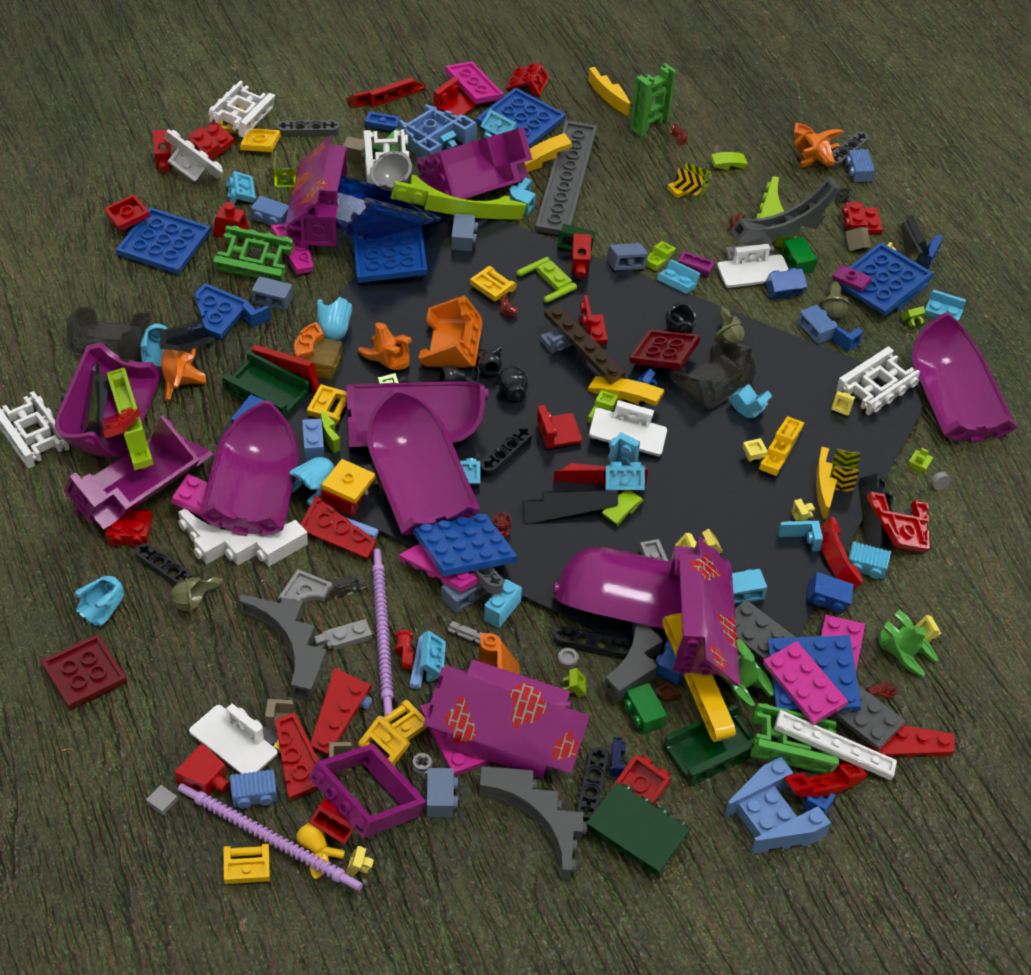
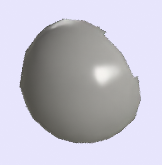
[370,151,413,191]

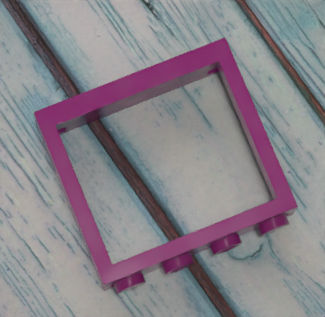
[309,743,427,838]

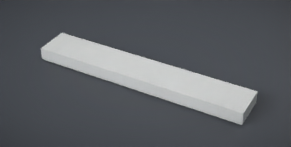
[774,710,897,780]

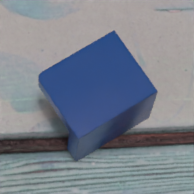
[242,302,271,328]
[833,327,863,352]
[803,793,836,816]

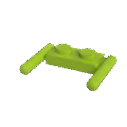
[516,257,577,303]

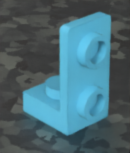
[778,521,823,551]

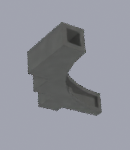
[731,177,840,247]
[239,595,327,701]
[604,622,663,702]
[479,766,587,881]

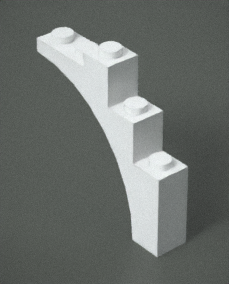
[178,509,308,567]

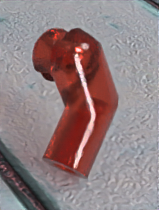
[671,125,688,143]
[729,212,745,228]
[500,295,518,317]
[866,681,898,697]

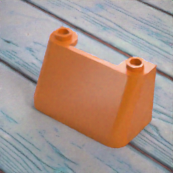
[419,295,482,368]
[478,633,520,675]

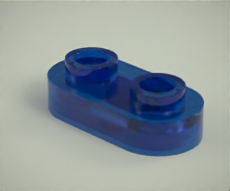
[610,737,626,777]

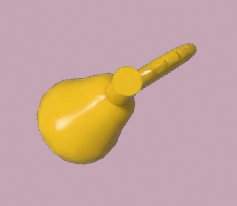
[296,823,345,879]

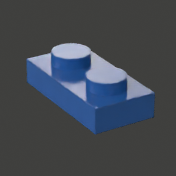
[365,111,400,131]
[924,235,943,269]

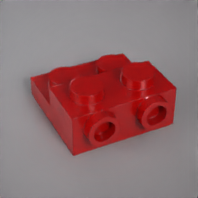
[187,121,236,161]
[104,194,151,231]
[842,202,883,235]
[106,510,153,547]
[611,754,672,805]

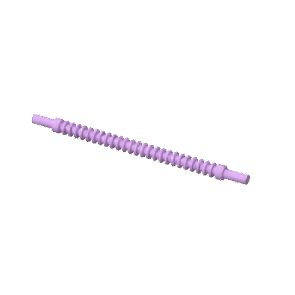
[372,549,394,716]
[178,783,363,891]

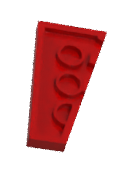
[251,345,320,394]
[103,407,141,438]
[300,495,377,560]
[311,668,371,757]
[275,712,319,801]
[868,725,955,758]

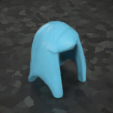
[317,297,353,342]
[140,323,167,370]
[289,457,334,505]
[74,576,124,626]

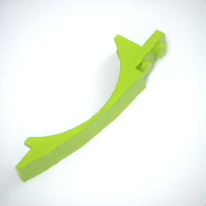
[391,174,527,220]
[107,367,154,470]

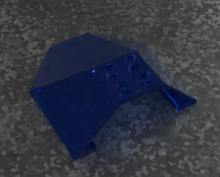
[336,175,446,240]

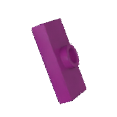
[677,251,715,277]
[833,265,872,292]

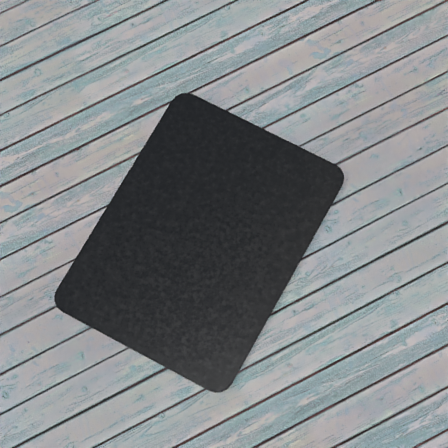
[219,205,923,693]

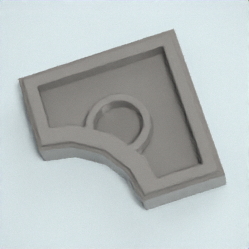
[278,569,333,603]

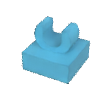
[439,130,457,150]

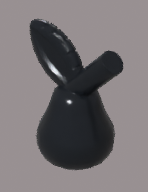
[477,345,502,376]
[439,365,478,383]

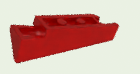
[347,77,426,109]
[553,463,648,486]

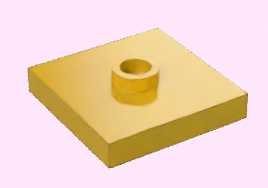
[240,129,281,152]
[321,459,375,504]

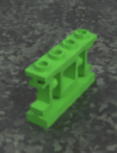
[630,63,676,137]
[214,226,295,282]
[751,703,839,774]

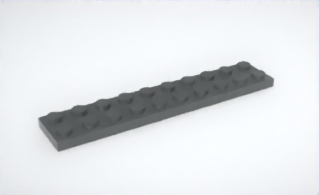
[535,121,597,235]
[735,600,906,752]

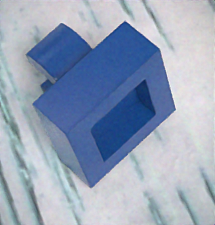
[637,368,657,386]

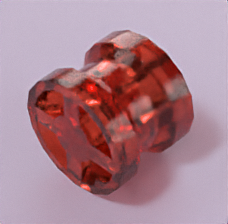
[492,512,512,537]

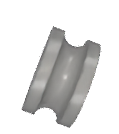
[413,753,432,775]

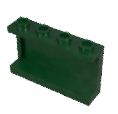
[222,351,309,419]
[663,705,754,787]
[586,782,690,879]

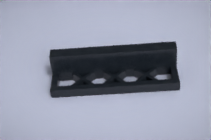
[160,322,216,351]

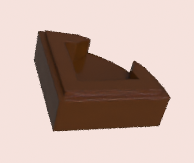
[653,680,682,701]

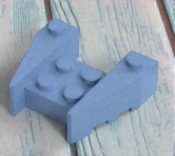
[399,104,477,158]
[725,757,831,854]

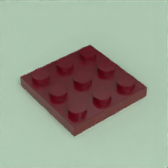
[629,329,700,370]
[41,634,127,710]

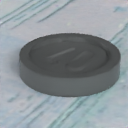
[263,726,278,746]

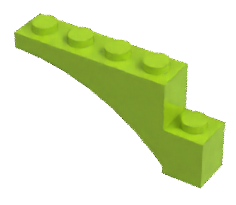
[756,176,799,248]

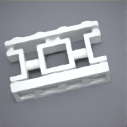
[208,81,275,138]
[363,130,409,201]
[836,346,920,416]
[0,391,70,469]

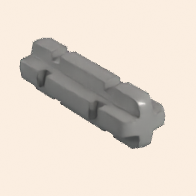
[448,621,481,644]

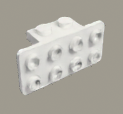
[164,129,224,182]
[717,244,788,288]
[589,400,667,456]
[189,704,278,774]

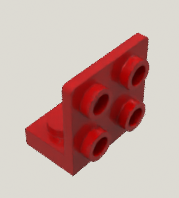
[505,62,549,97]
[433,77,478,116]
[579,295,608,345]
[537,405,582,448]

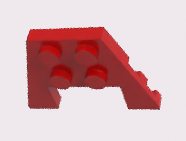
[867,492,930,553]

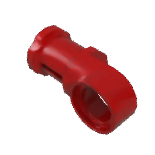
[394,629,414,669]

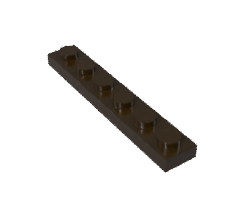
[544,304,626,384]

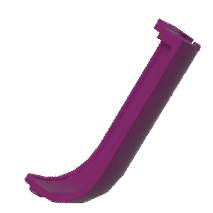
[912,312,1018,443]
[55,342,161,458]
[346,381,488,447]
[367,389,480,535]
[199,400,299,536]
[552,547,681,629]

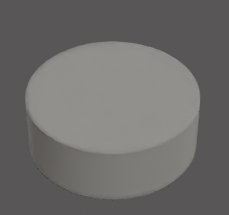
[931,472,951,490]
[558,648,579,669]

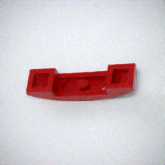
[820,516,864,590]
[784,762,867,797]

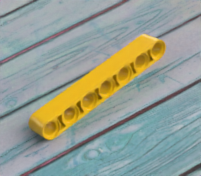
[663,612,736,742]

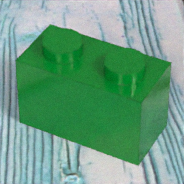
[782,237,818,274]
[623,683,667,735]

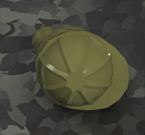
[819,281,850,320]
[714,306,745,347]
[171,577,224,615]

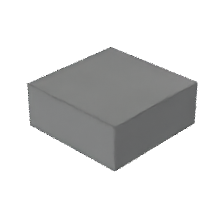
[146,785,178,816]

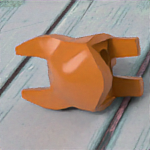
[794,129,843,168]
[358,322,412,370]
[161,347,206,401]

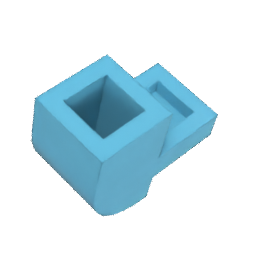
[510,178,536,216]
[728,384,772,418]

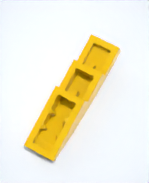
[588,67,631,116]
[524,133,572,172]
[588,376,664,406]
[759,416,804,476]
[816,447,837,519]

